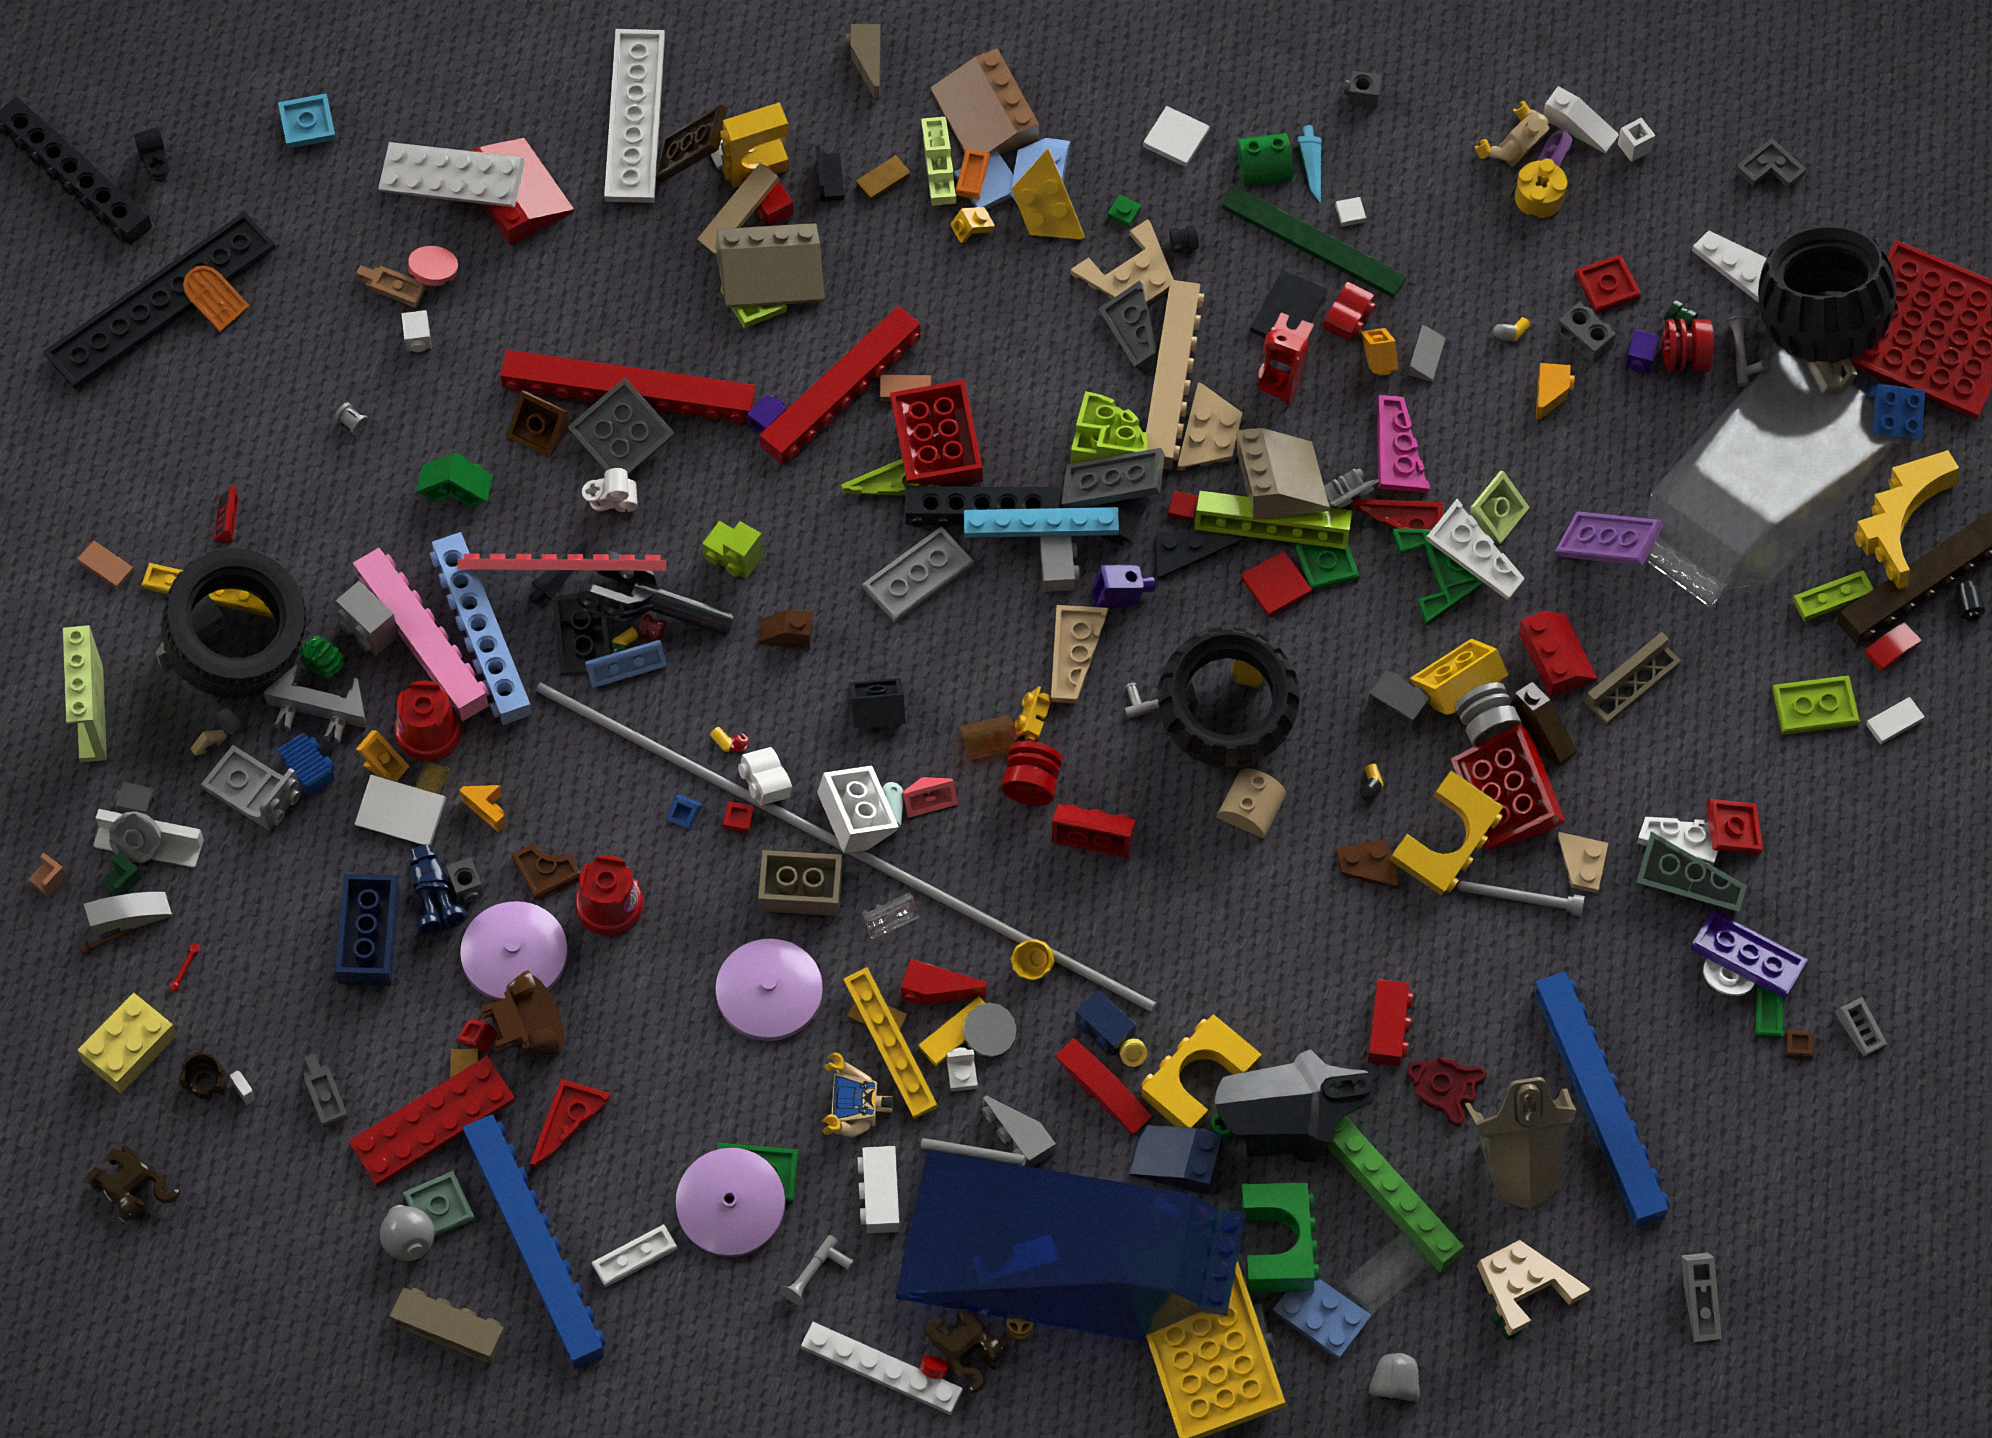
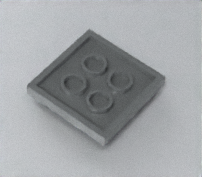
[568,377,675,476]

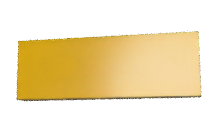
[918,996,986,1067]

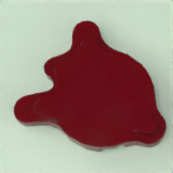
[1407,1057,1486,1126]

